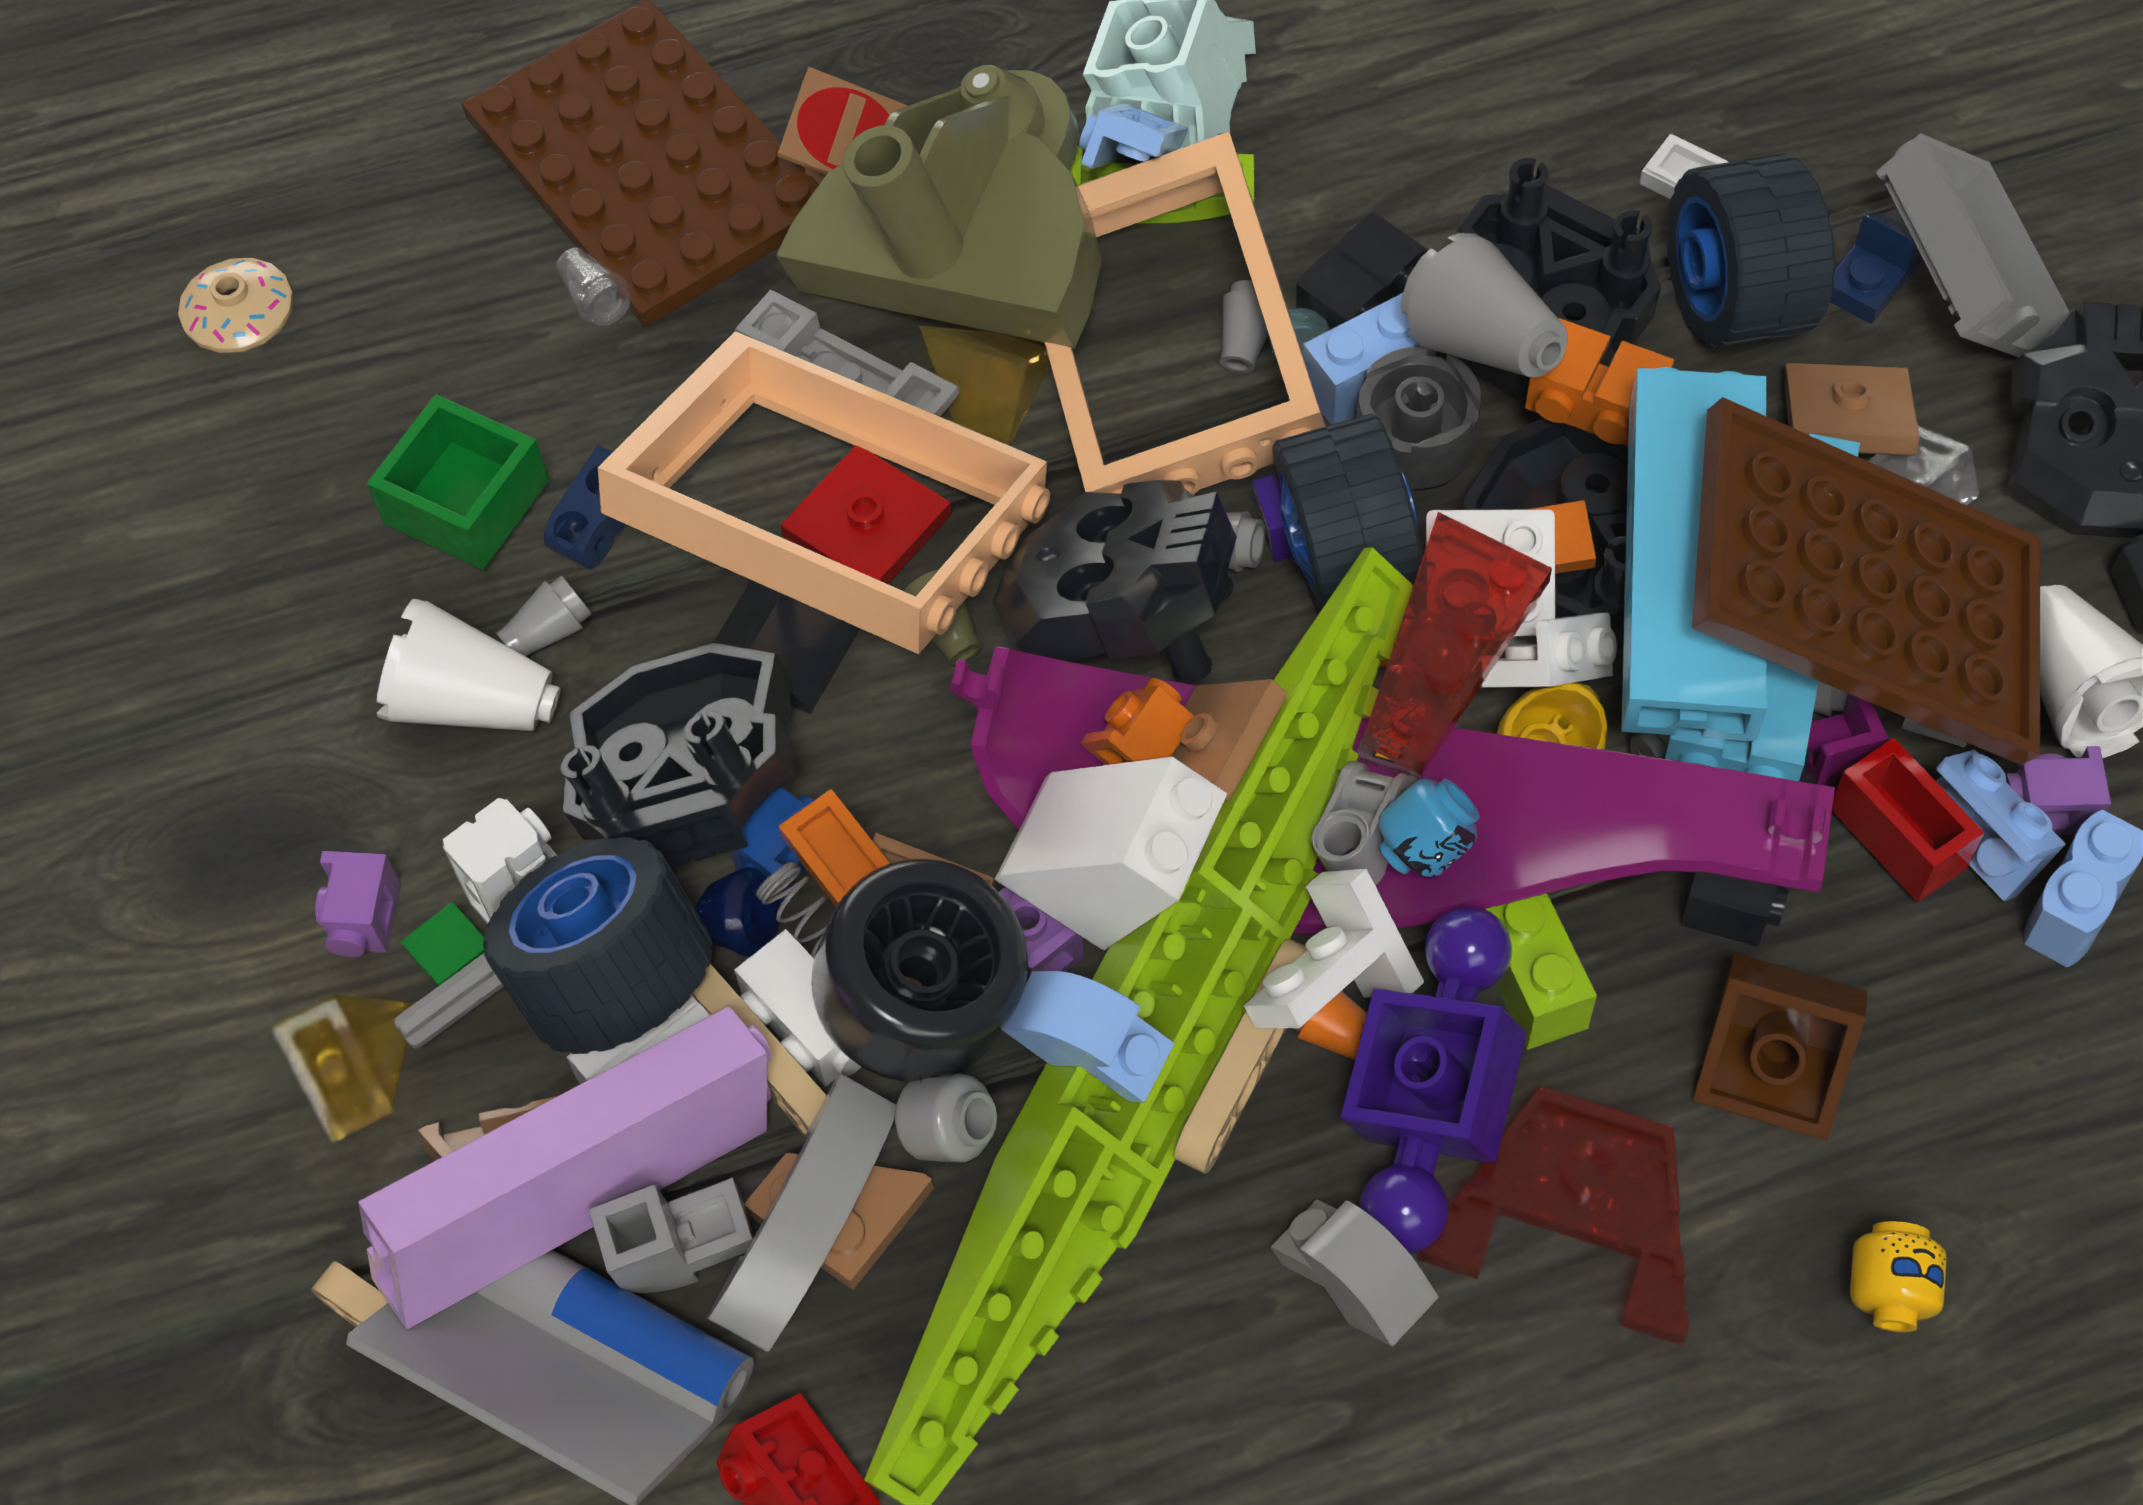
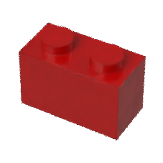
[1832,738,1985,903]

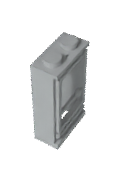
[1876,133,2069,357]

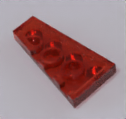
[1364,512,1552,776]

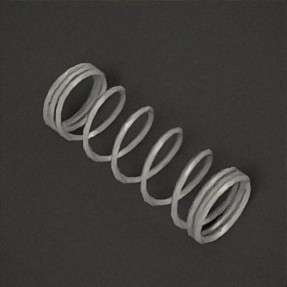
[756,862,827,958]

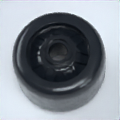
[811,859,1028,1082]

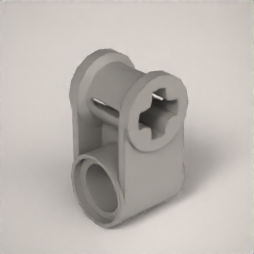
[1312,761,1417,886]

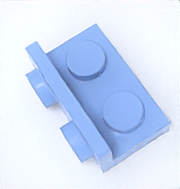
[1079,103,1188,169]
[1936,749,2066,901]

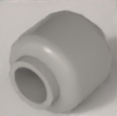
[895,1073,997,1163]

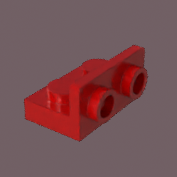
[716,1393,882,1505]

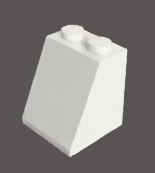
[994,757,1227,951]

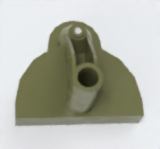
[776,65,1102,349]

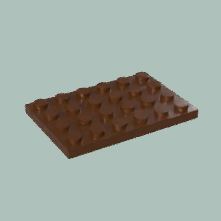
[461,0,819,328]
[1692,397,2040,765]

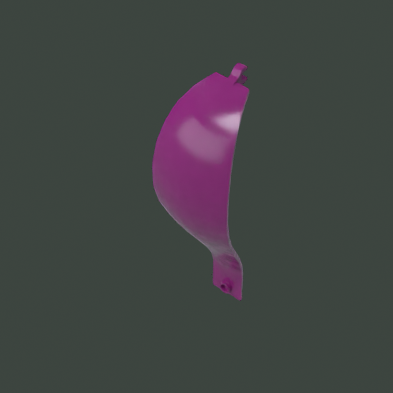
[949,646,1835,935]

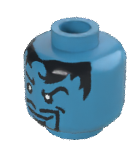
[1379,778,1480,878]

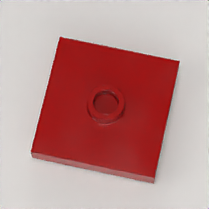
[780,445,952,584]

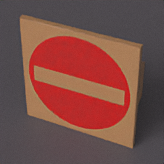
[777,66,908,184]

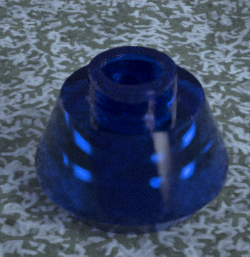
[696,867,780,957]

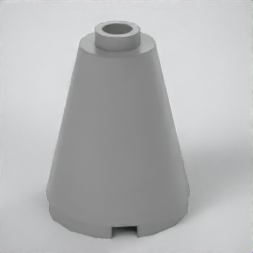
[1401,233,1567,378]

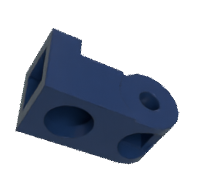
[544,445,626,569]

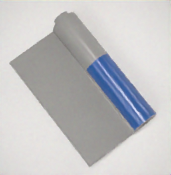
[346,1250,754,1505]

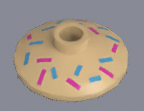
[178,258,294,353]

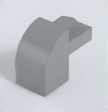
[589,1178,755,1293]
[1270,1199,1439,1347]

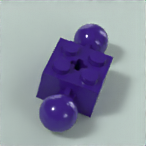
[1340,906,1527,1254]

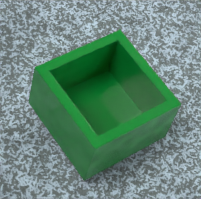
[366,394,550,570]

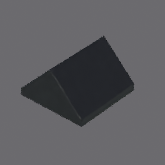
[713,580,861,714]

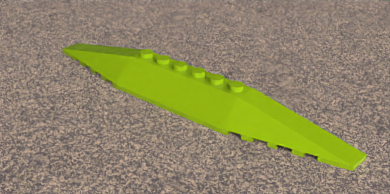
[864,547,1413,1505]

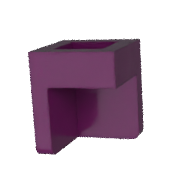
[1805,694,1889,787]

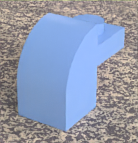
[1002,971,1175,1102]

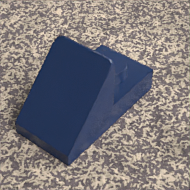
[1829,214,1923,325]

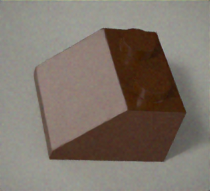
[1693,952,1867,1141]

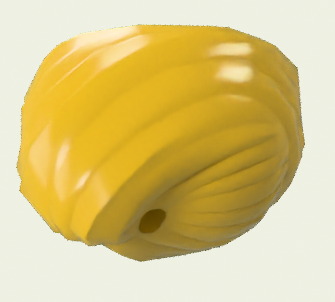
[1497,682,1608,750]

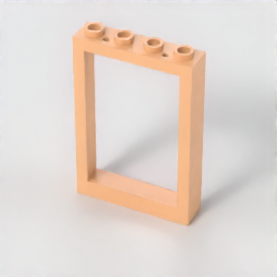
[1045,131,1326,495]
[598,331,1050,654]

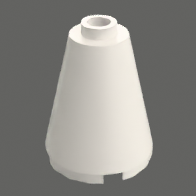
[2040,585,2143,758]
[377,599,561,731]

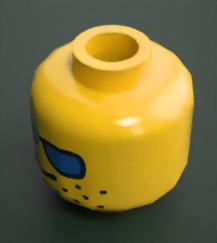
[1850,1221,1946,1332]

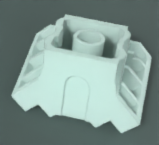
[1083,0,1256,148]

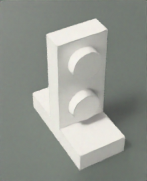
[1244,869,1424,1028]

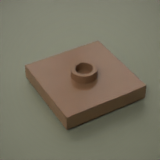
[1783,363,1919,456]
[1171,679,1287,802]

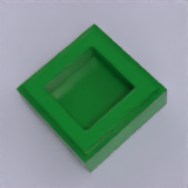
[400,902,486,987]

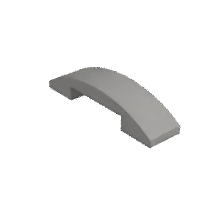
[735,290,960,417]
[706,1073,896,1352]

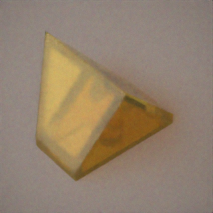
[919,325,1051,446]
[271,995,415,1143]

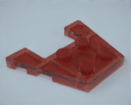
[1417,1086,1689,1346]

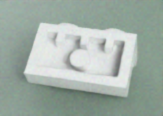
[1481,613,1617,687]

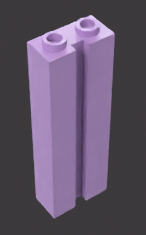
[358,1006,771,1330]

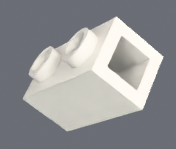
[734,929,861,1087]

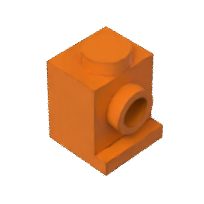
[1080,678,1194,765]

